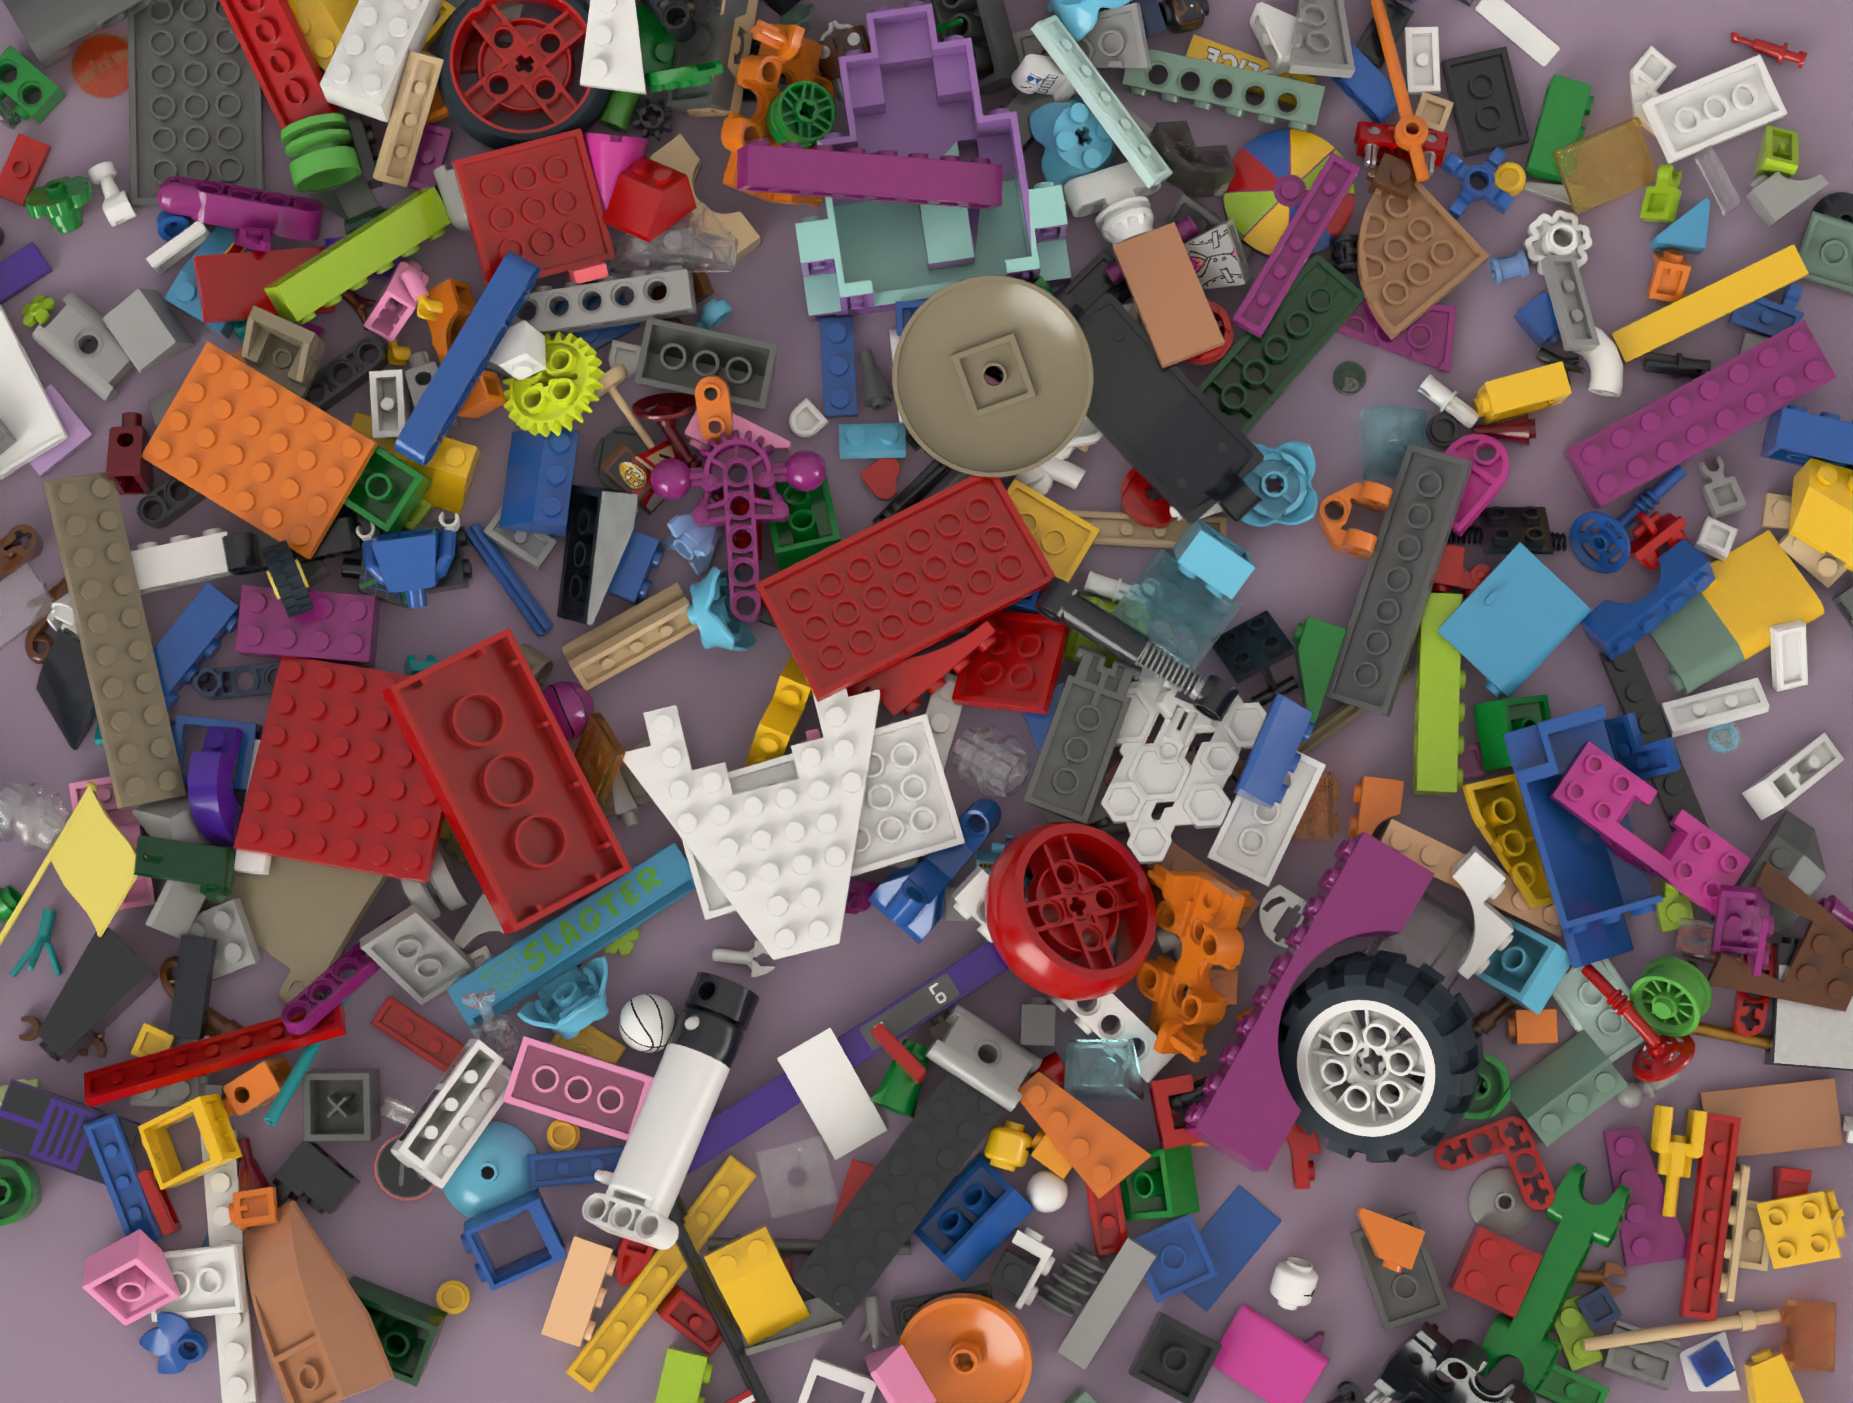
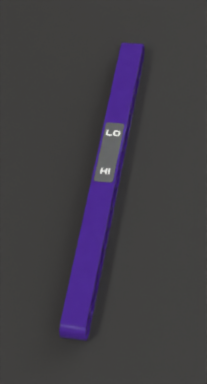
[686,941,1009,1176]

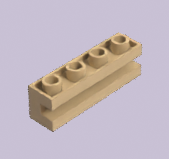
[561,582,699,691]

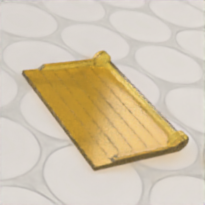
[1553,117,1657,215]

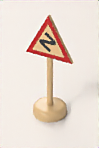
[594,364,679,471]

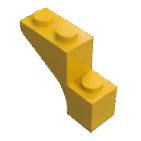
[744,654,812,767]

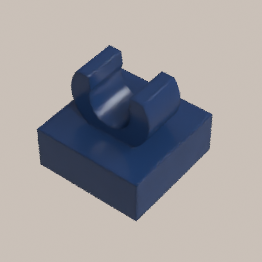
[1574,1284,1622,1332]

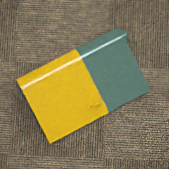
[1648,530,1824,695]

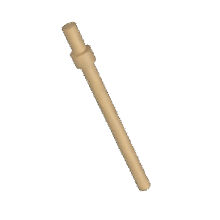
[1581,1309,1781,1352]

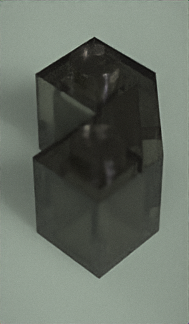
[1148,120,1236,198]

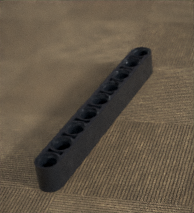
[137,338,388,529]

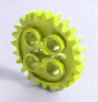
[502,331,604,437]

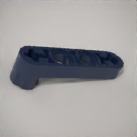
[192,662,280,700]

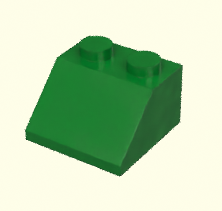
[1473,694,1551,771]
[1120,1144,1200,1221]

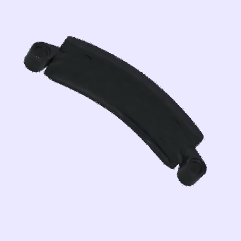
[1051,285,1264,524]

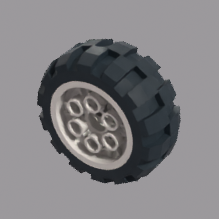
[1278,950,1484,1163]

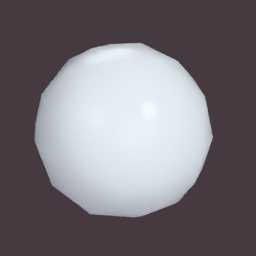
[1025,1170,1068,1213]

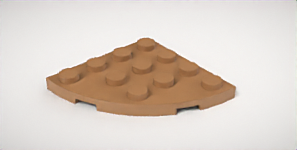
[1357,180,1490,340]

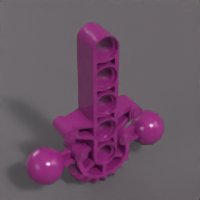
[650,429,827,625]

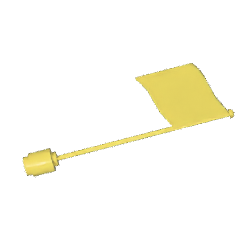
[0,782,138,946]

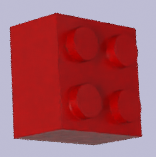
[1447,1225,1542,1318]

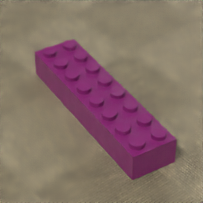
[1563,319,1836,509]

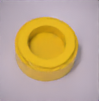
[1493,162,1526,197]

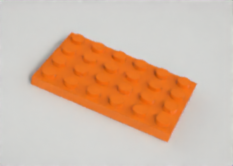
[142,341,379,559]

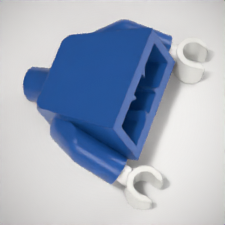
[356,512,461,609]

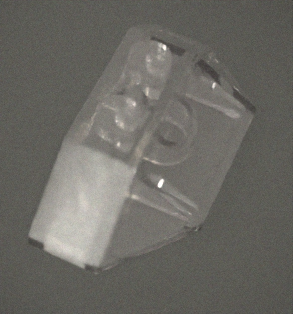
[610,202,738,273]

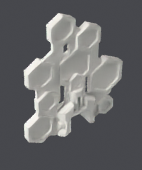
[1100,662,1267,864]

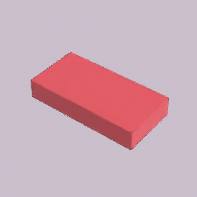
[563,261,608,284]

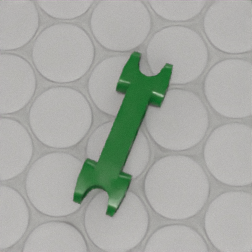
[1478,1163,1632,1394]

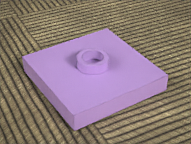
[29,384,94,478]

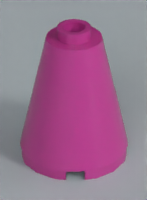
[583,133,648,216]

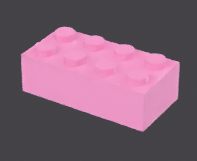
[503,1035,654,1141]

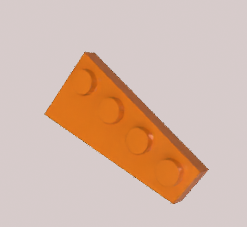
[1017,1072,1152,1199]

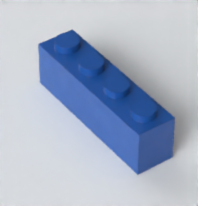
[153,582,240,711]

